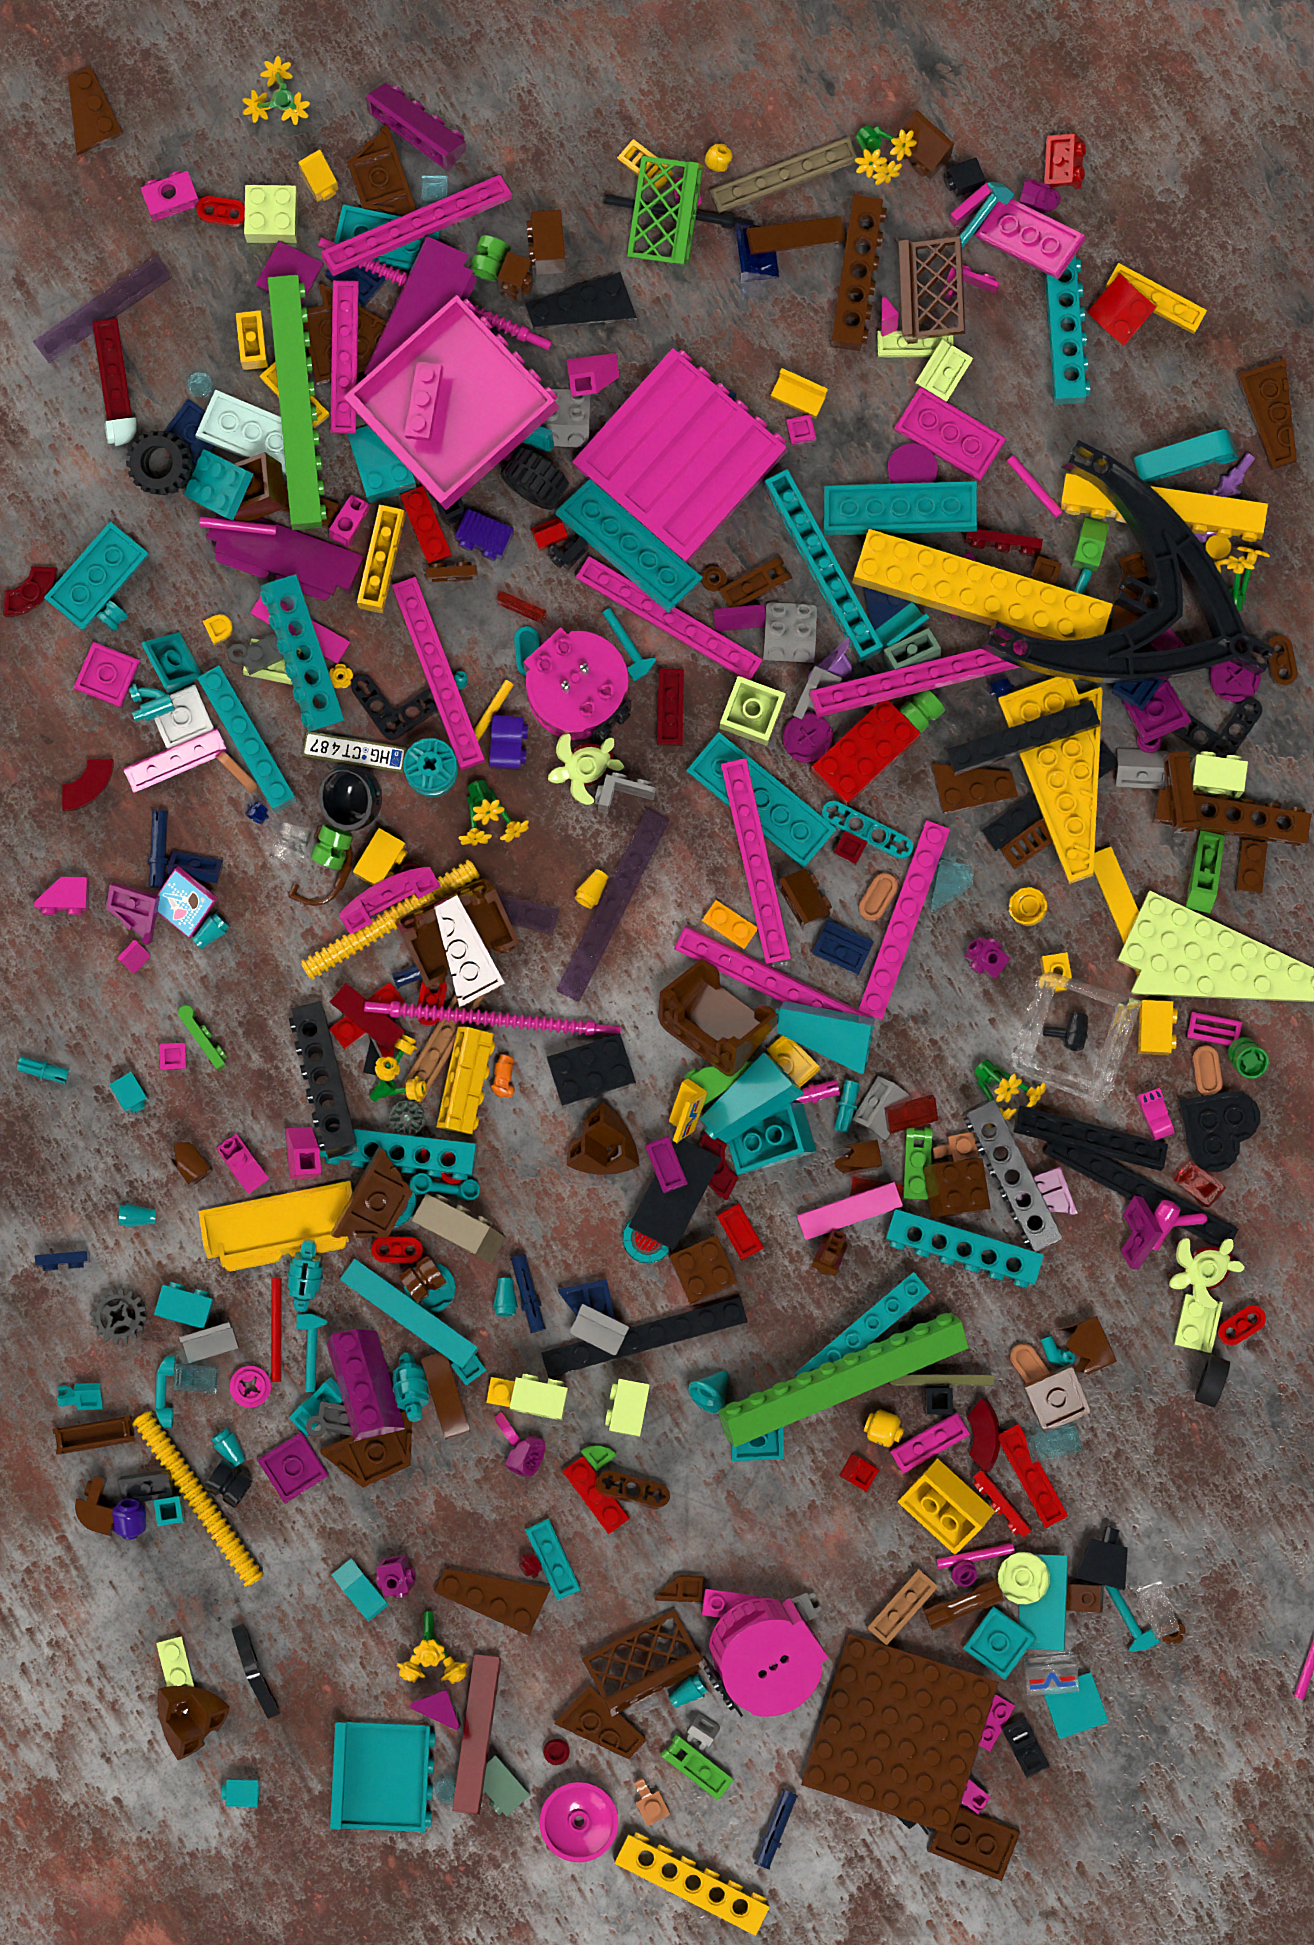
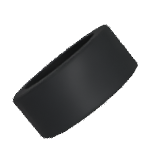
[1195,1355,1230,1407]

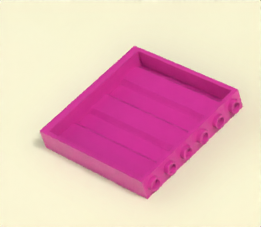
[572,348,788,564]

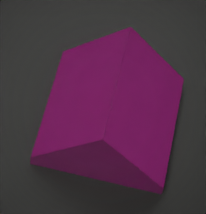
[409,1688,461,1730]

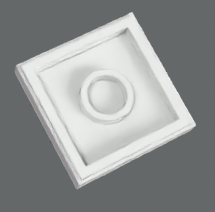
[154,685,214,749]

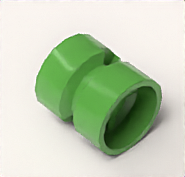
[469,235,511,282]
[898,690,945,733]
[310,824,354,870]

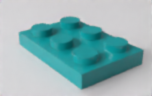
[183,449,253,520]

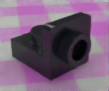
[549,537,589,571]

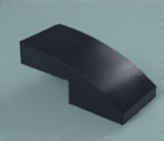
[1002,1717,1050,1779]

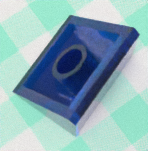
[734,223,779,283]

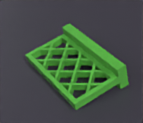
[627,156,703,266]

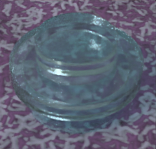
[187,372,213,398]
[435,1778,456,1805]

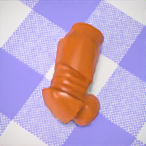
[490,1054,515,1098]

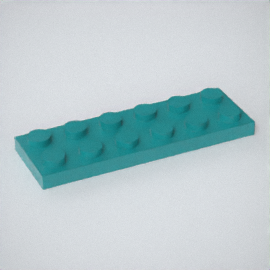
[556,479,703,613]
[824,481,977,535]
[686,732,837,869]

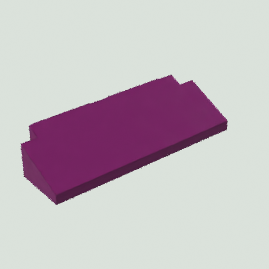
[363,237,476,376]
[206,513,364,601]

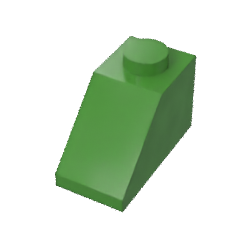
[1072,518,1109,573]

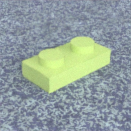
[156,1636,195,1687]

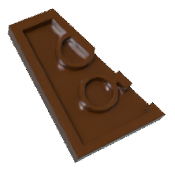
[68,66,123,156]
[931,764,1018,814]
[554,1685,647,1759]

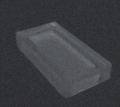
[1137,1581,1180,1639]

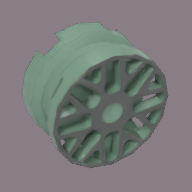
[389,1100,426,1136]

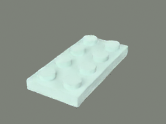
[195,390,286,475]

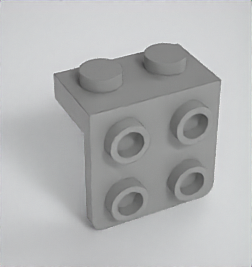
[540,389,591,447]
[763,602,817,663]
[595,773,656,814]

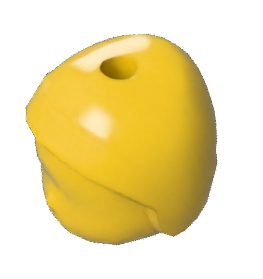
[705,144,733,172]

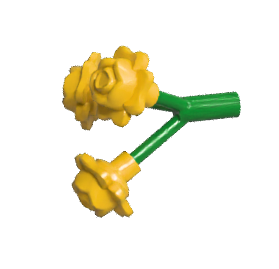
[396,1612,469,1684]

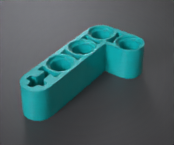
[1134,429,1239,483]

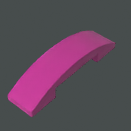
[339,867,441,935]

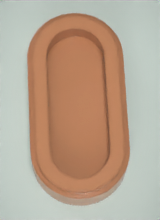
[216,752,258,794]
[859,873,898,922]
[1192,1046,1222,1096]
[1010,1344,1050,1383]

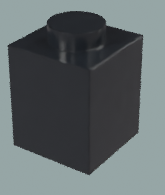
[945,157,986,197]
[925,1388,953,1415]

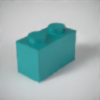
[154,1282,215,1330]

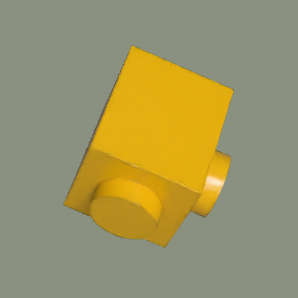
[1040,952,1073,993]

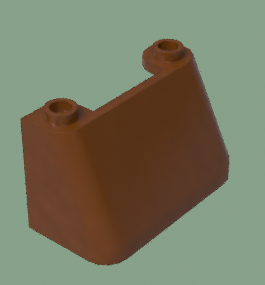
[395,879,520,987]
[658,959,778,1077]

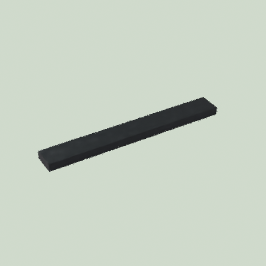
[1044,1142,1239,1248]

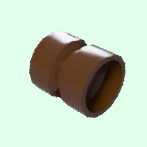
[398,1256,447,1304]

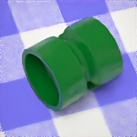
[1227,1037,1269,1079]

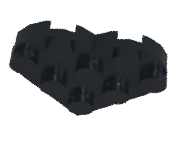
[1179,1091,1260,1173]

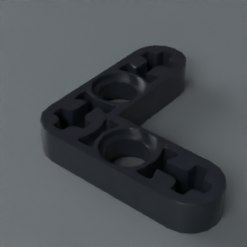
[351,675,438,740]
[1172,698,1262,758]
[231,1623,281,1719]

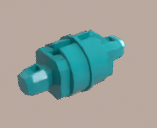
[287,1239,323,1312]
[392,1352,429,1422]

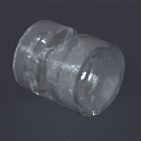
[269,823,312,867]

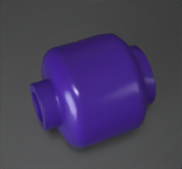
[112,1499,146,1540]

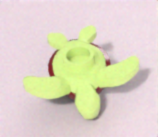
[548,734,624,805]
[1169,1238,1244,1309]

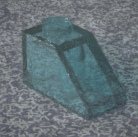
[929,860,974,914]

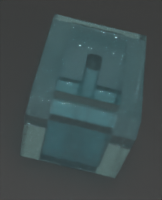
[173,1364,218,1394]

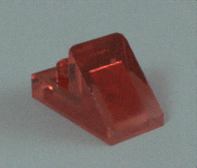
[1173,1161,1226,1207]

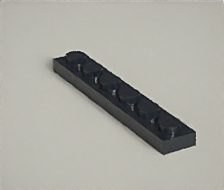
[947,700,1100,775]
[980,743,1117,852]
[1013,1105,1168,1171]

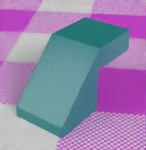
[289,1377,343,1437]
[332,1558,389,1622]

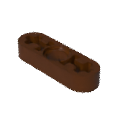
[595,1470,670,1509]

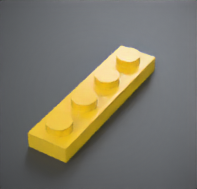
[1106,263,1207,334]

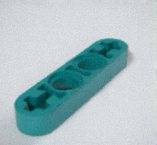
[822,801,913,860]

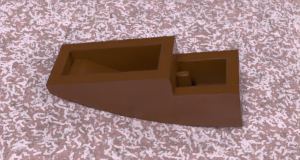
[421,1353,470,1440]

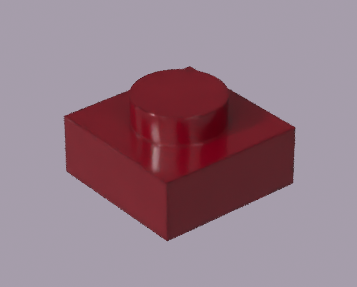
[833,831,868,866]

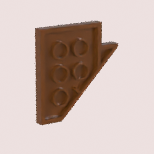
[303,284,387,385]

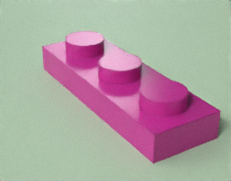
[404,362,444,441]

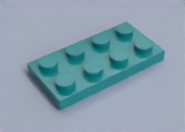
[334,204,441,271]
[44,522,150,632]

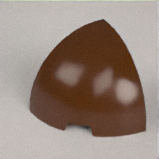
[566,1102,640,1175]
[157,1686,230,1761]

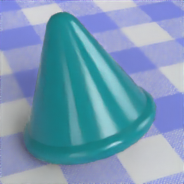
[688,1371,729,1414]

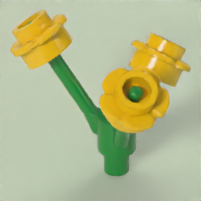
[369,1034,427,1102]

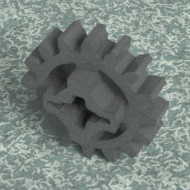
[90,1288,147,1345]

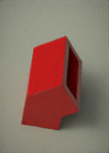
[530,517,568,551]

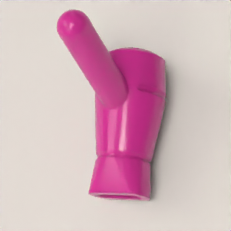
[1153,1200,1207,1251]

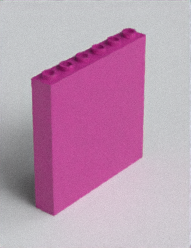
[344,295,559,510]

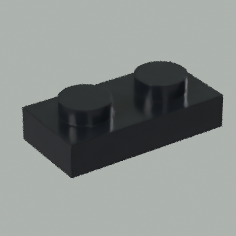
[118,1469,176,1502]

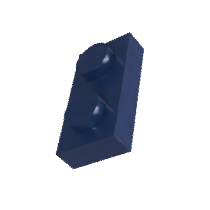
[167,851,223,883]
[35,1251,90,1271]

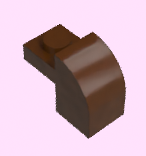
[75,1476,113,1536]

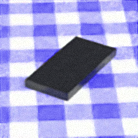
[628,1139,722,1251]

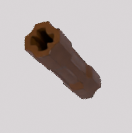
[923,1580,1005,1631]

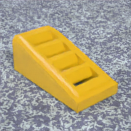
[617,139,673,191]

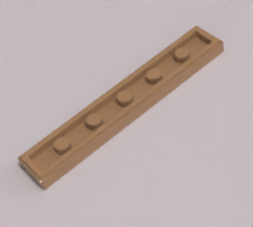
[399,994,486,1106]

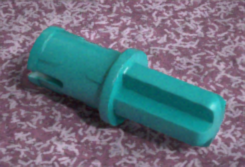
[17,1056,70,1085]
[834,1080,861,1133]

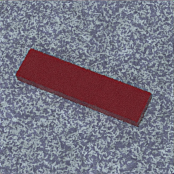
[92,318,132,421]

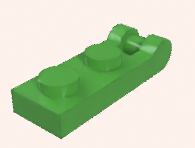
[178,1005,227,1072]
[903,1127,933,1200]
[660,1734,734,1800]

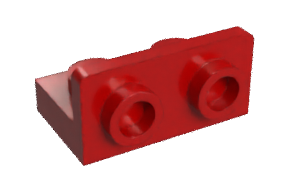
[1044,134,1086,189]

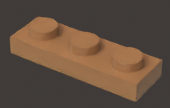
[867,1569,938,1646]

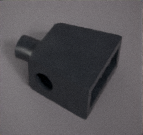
[1074,1527,1128,1591]

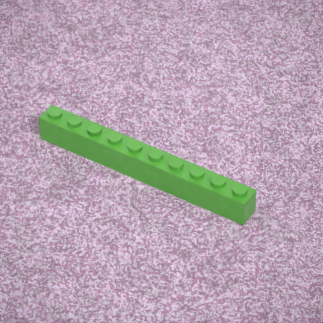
[268,275,327,530]
[718,1312,968,1447]

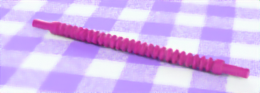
[364,1001,621,1037]

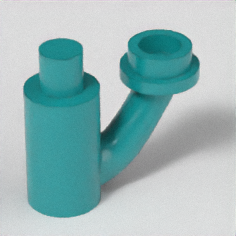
[129,683,175,722]

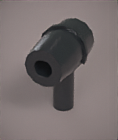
[1043,1012,1088,1051]

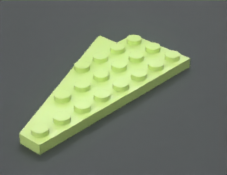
[1117,891,1314,1002]

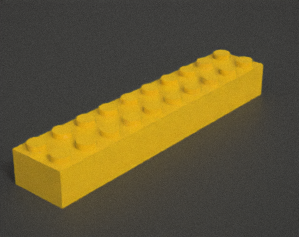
[852,529,1113,641]

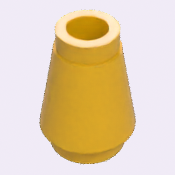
[575,869,608,909]

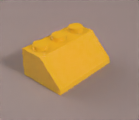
[898,1458,995,1555]

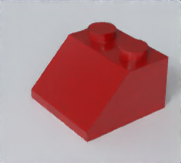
[1087,273,1158,346]

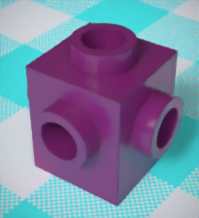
[964,937,1011,979]
[376,1554,416,1598]

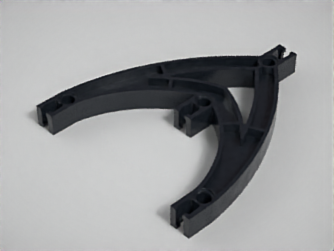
[981,440,1275,683]

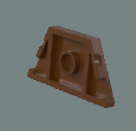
[347,125,417,216]
[330,1147,413,1238]
[320,1411,413,1488]

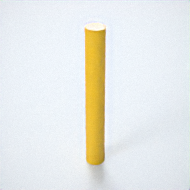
[474,680,514,741]

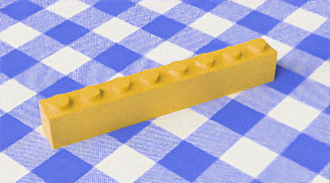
[1061,473,1268,542]

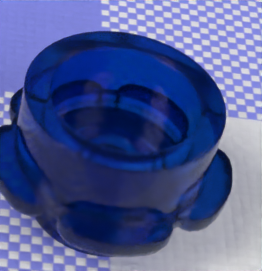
[989,678,1014,698]
[245,802,269,825]

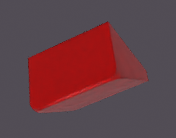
[839,1454,879,1492]

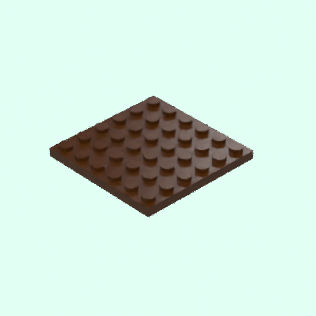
[801,1634,999,1835]

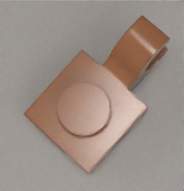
[932,1132,979,1162]
[634,1777,670,1827]

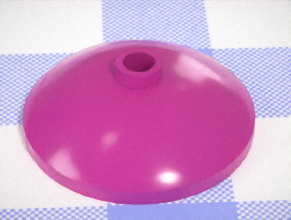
[540,1782,618,1862]

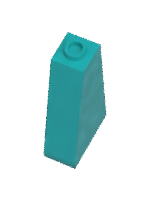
[775,1001,875,1074]
[700,1053,804,1143]

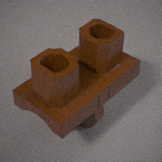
[812,1229,848,1276]

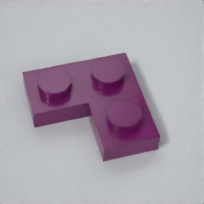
[1121,1196,1163,1270]

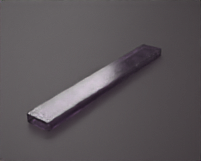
[556,809,670,1003]

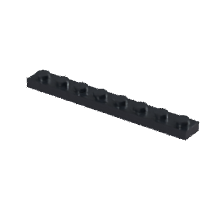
[541,1297,748,1378]

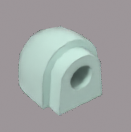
[104,418,137,446]

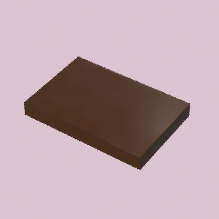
[928,1807,1020,1881]

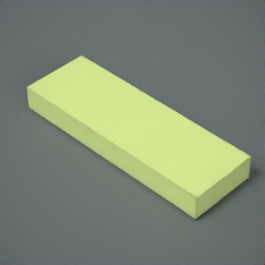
[877,330,953,357]

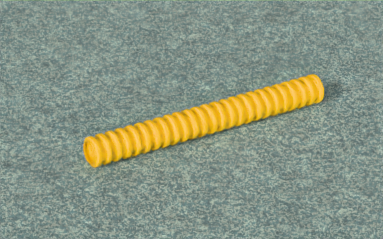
[301,859,480,980]
[132,1411,264,1587]

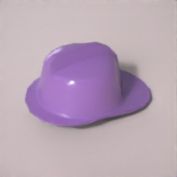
[808,638,852,683]

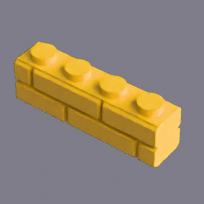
[357,505,405,613]
[436,1027,495,1134]

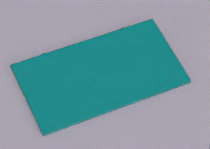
[1019,1554,1068,1651]

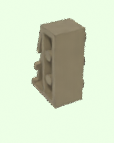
[411,1193,506,1265]

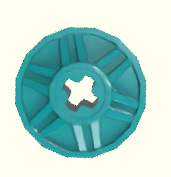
[403,738,458,798]

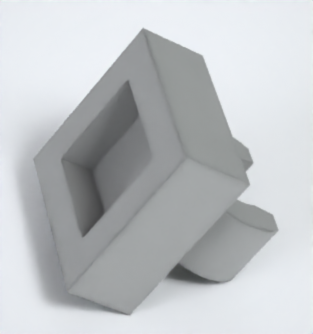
[791,1592,821,1621]
[687,1713,721,1750]

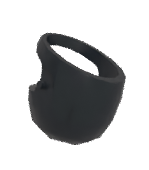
[318,766,382,831]

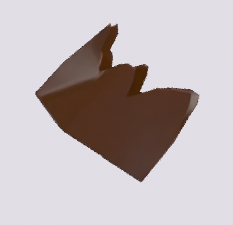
[166,1138,213,1186]
[834,1140,882,1175]
[1059,1316,1117,1380]

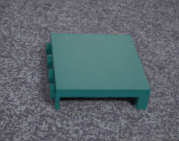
[330,1721,436,1833]

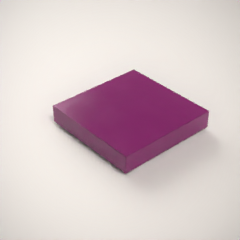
[255,241,324,306]
[1122,680,1191,744]
[257,1432,329,1504]

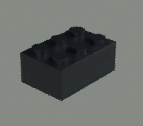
[547,1034,636,1109]

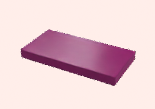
[975,199,1086,279]
[894,386,1007,482]

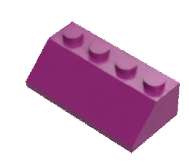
[366,82,466,172]
[326,1329,405,1441]

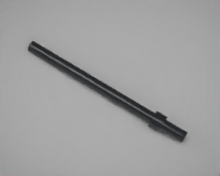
[604,194,754,229]

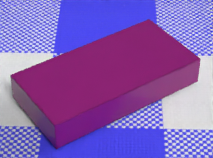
[713,604,765,632]
[645,1136,688,1194]

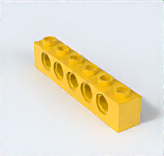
[614,1832,770,1936]

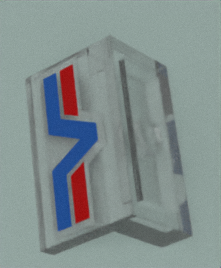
[1022,1652,1079,1696]

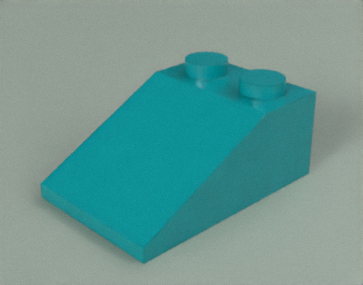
[347,426,416,503]
[728,1103,817,1175]

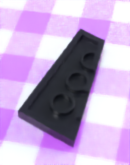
[525,272,637,330]

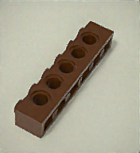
[831,195,887,351]
[1153,786,1312,847]

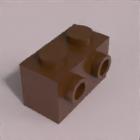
[497,251,534,302]

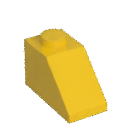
[298,149,339,202]

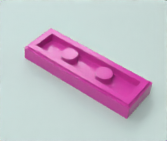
[889,1412,970,1474]

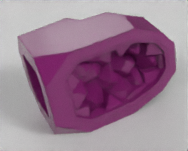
[1019,178,1062,213]
[504,1435,545,1478]

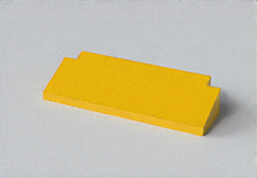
[198,1181,353,1271]

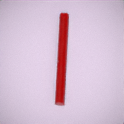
[271,1278,282,1382]

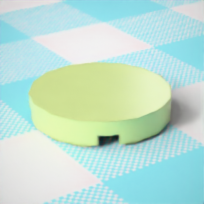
[998,1552,1050,1604]

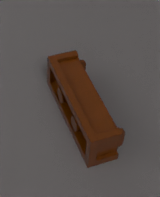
[1163,751,1201,833]
[52,1415,136,1455]

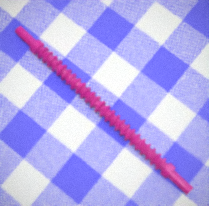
[318,237,552,350]

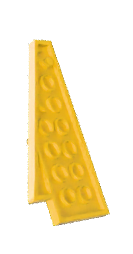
[998,677,1103,884]

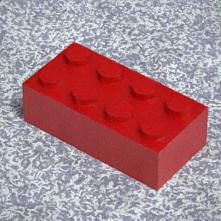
[811,700,921,806]

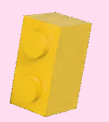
[236,310,268,370]
[353,828,408,886]
[1138,1000,1177,1055]

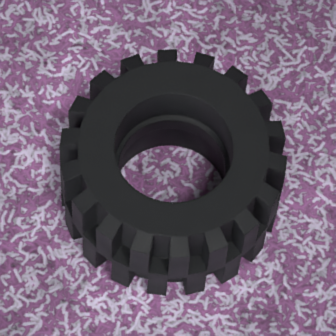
[126,431,195,495]
[500,447,569,510]

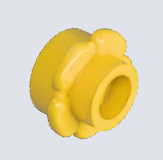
[329,664,353,689]

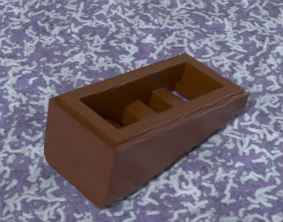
[1000,818,1053,870]

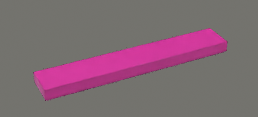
[330,281,359,434]

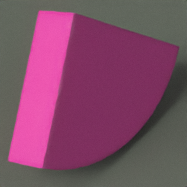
[494,1412,521,1447]

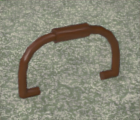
[288,825,353,906]

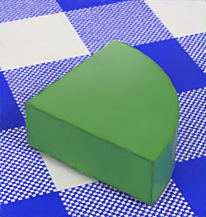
[581,1445,617,1471]

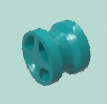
[96,600,129,632]

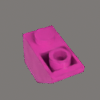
[566,353,619,397]
[34,877,90,916]
[285,1127,321,1180]
[216,1133,269,1194]

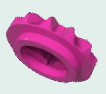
[229,1366,271,1408]

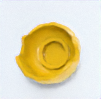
[1008,887,1048,926]

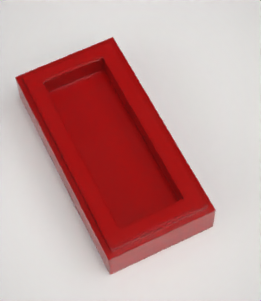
[716,1203,764,1261]

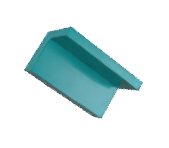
[875,602,929,649]

